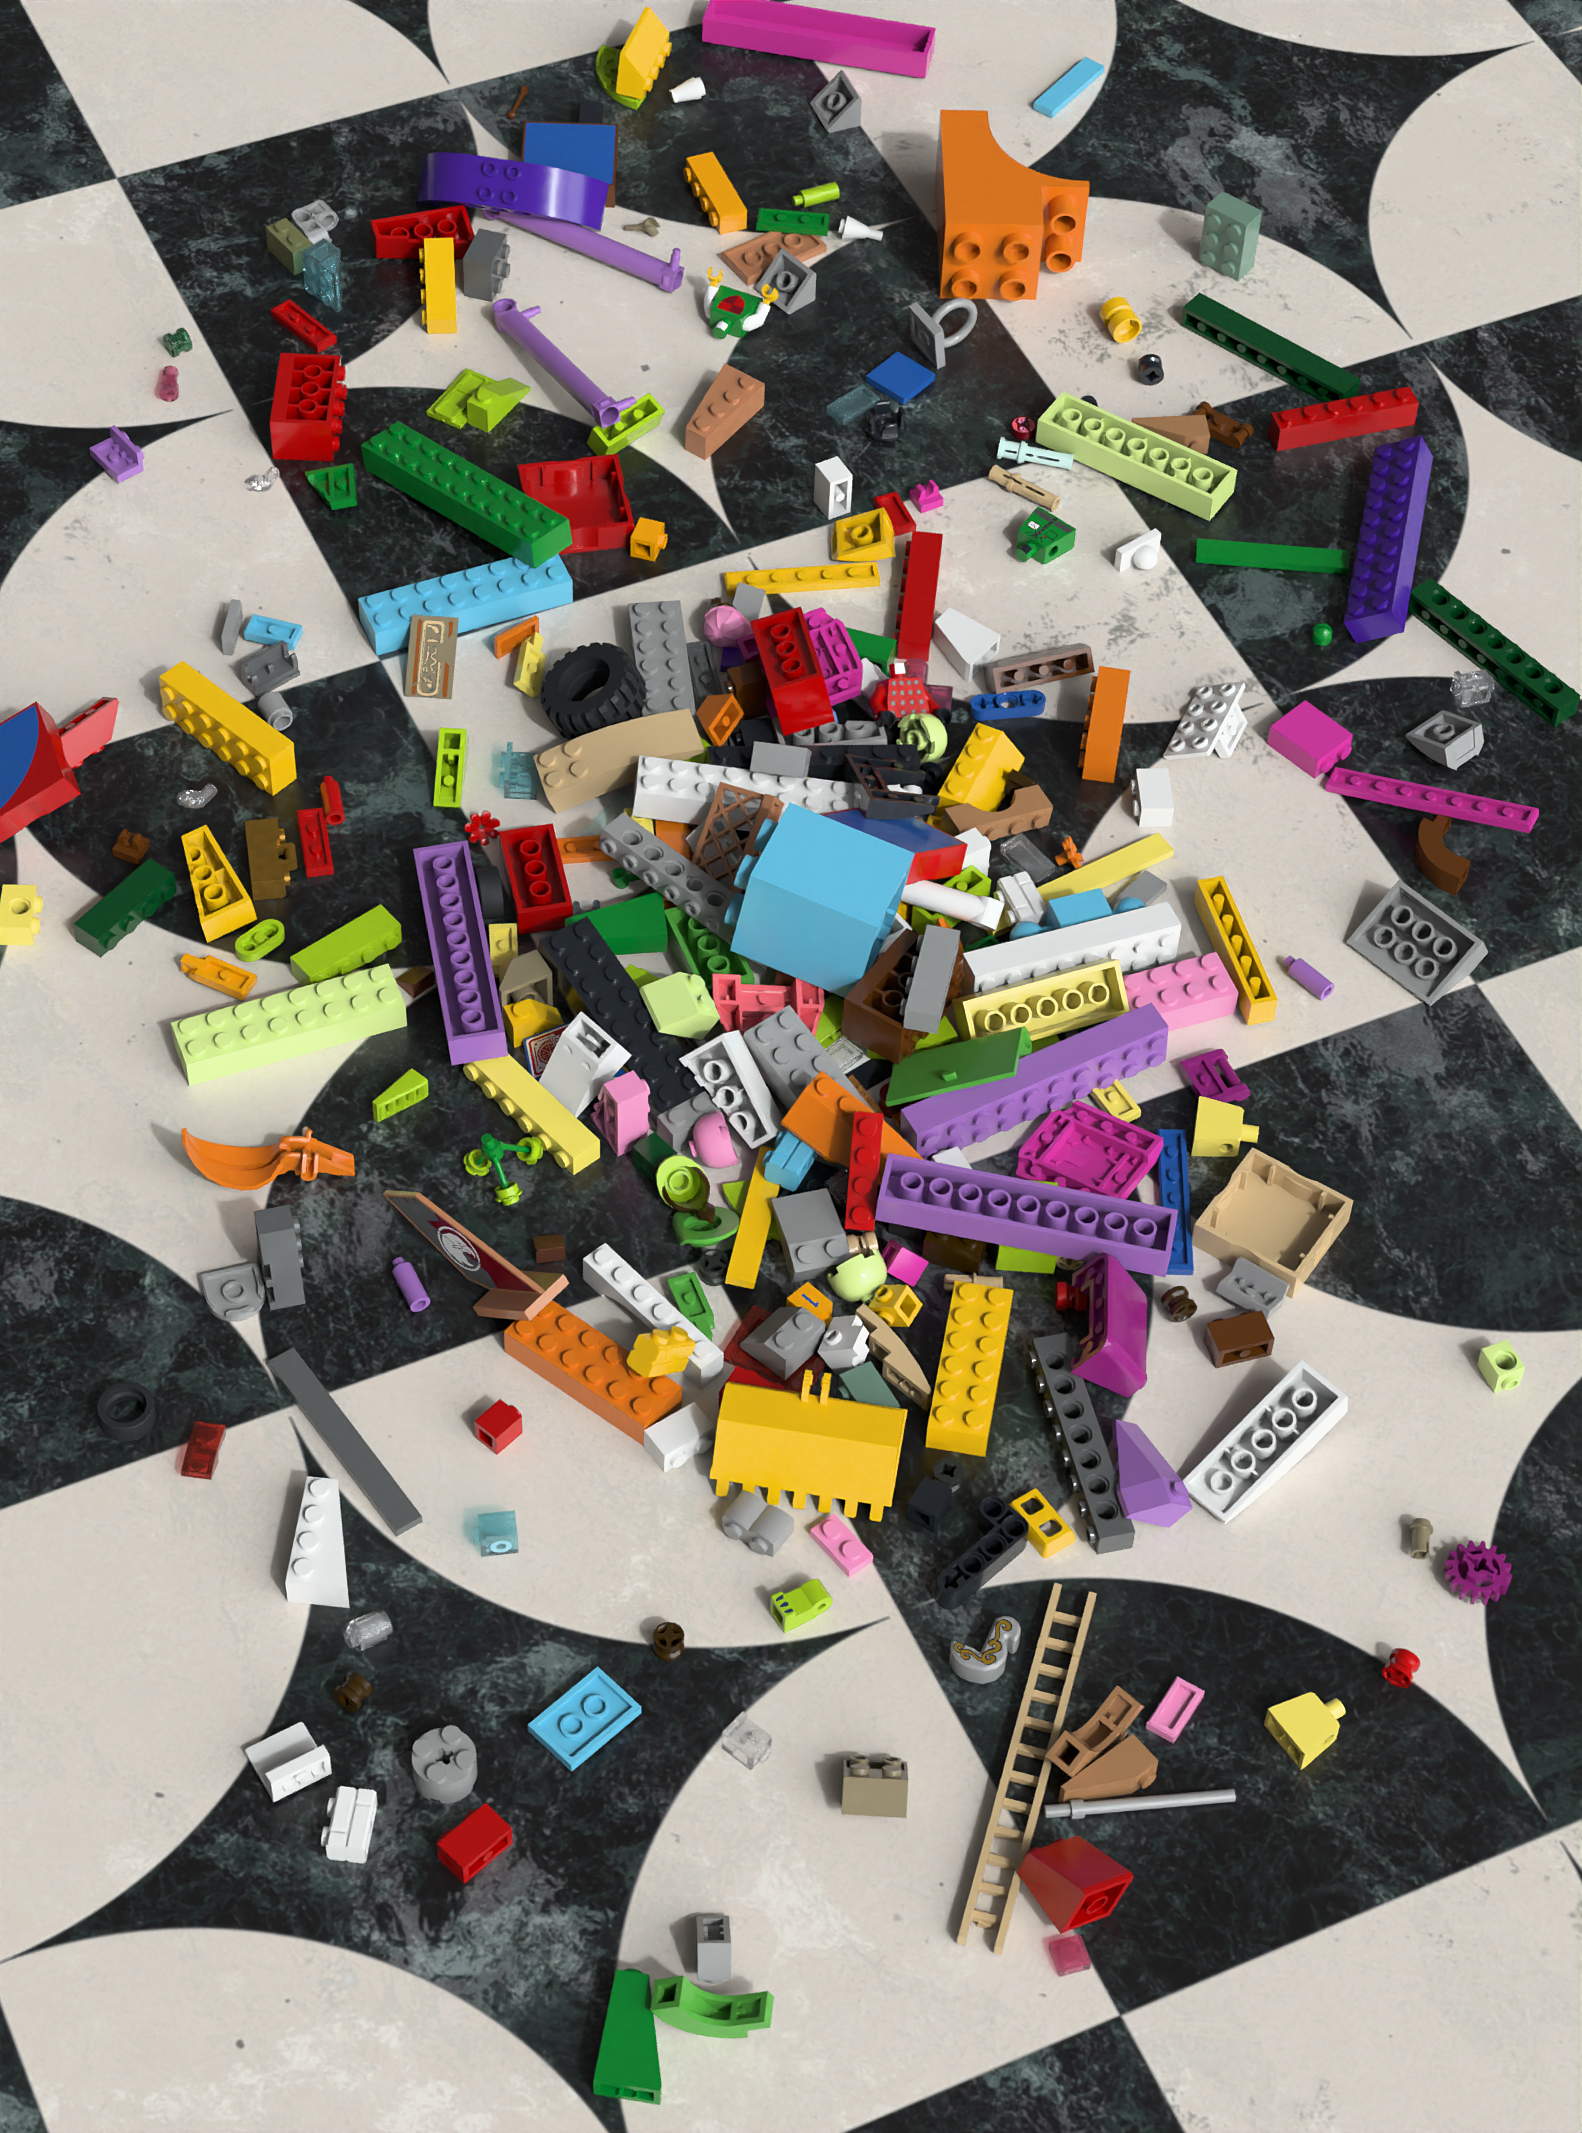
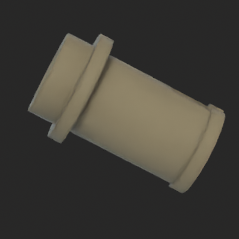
[1409,1518,1433,1560]

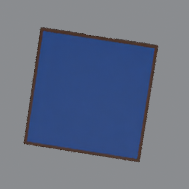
[521,121,618,208]

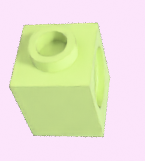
[1477,1340,1525,1393]

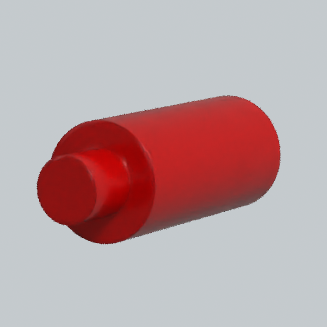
[320,776,345,825]

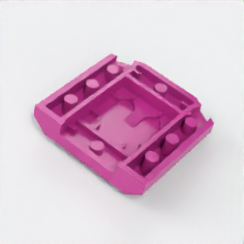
[736,607,863,722]
[1016,1100,1163,1199]

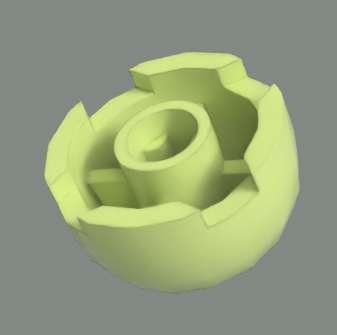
[896,713,947,766]
[826,1249,887,1304]

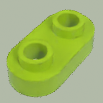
[235,919,285,962]

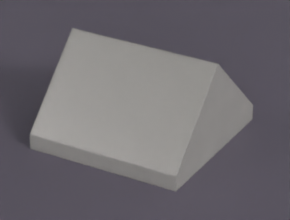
[810,70,862,133]
[756,248,816,315]

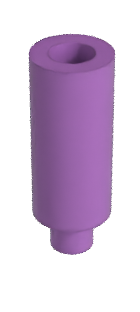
[1284,956,1334,1000]
[392,1257,430,1312]

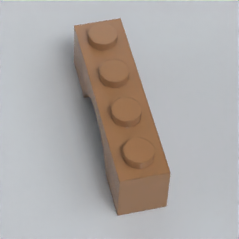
[940,784,1053,841]

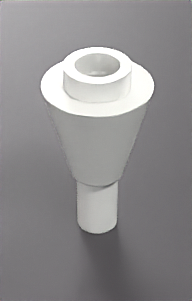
[838,215,883,241]

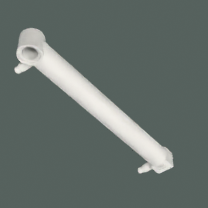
[900,880,1004,931]

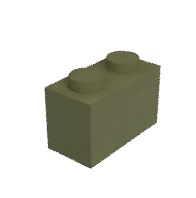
[266,218,315,275]

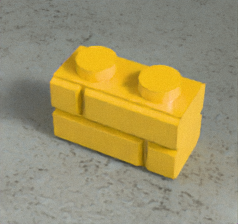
[627,1326,696,1378]

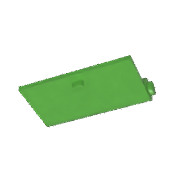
[885,1026,1032,1107]

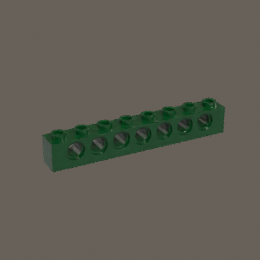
[1408,578,1580,727]

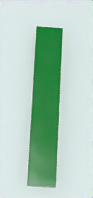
[1196,538,1349,575]

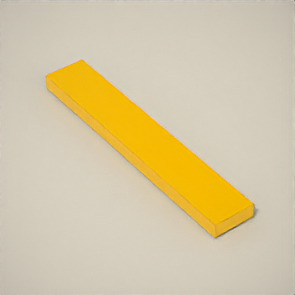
[724,562,880,597]
[725,1146,781,1289]

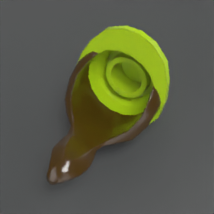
[656,1155,716,1223]

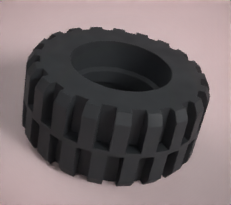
[540,642,647,741]

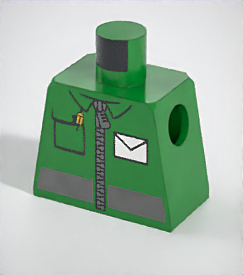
[1015,506,1076,564]

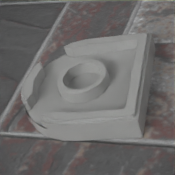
[199,1262,265,1322]

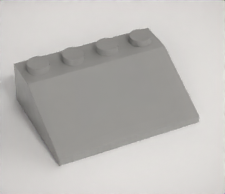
[1346,880,1488,1006]

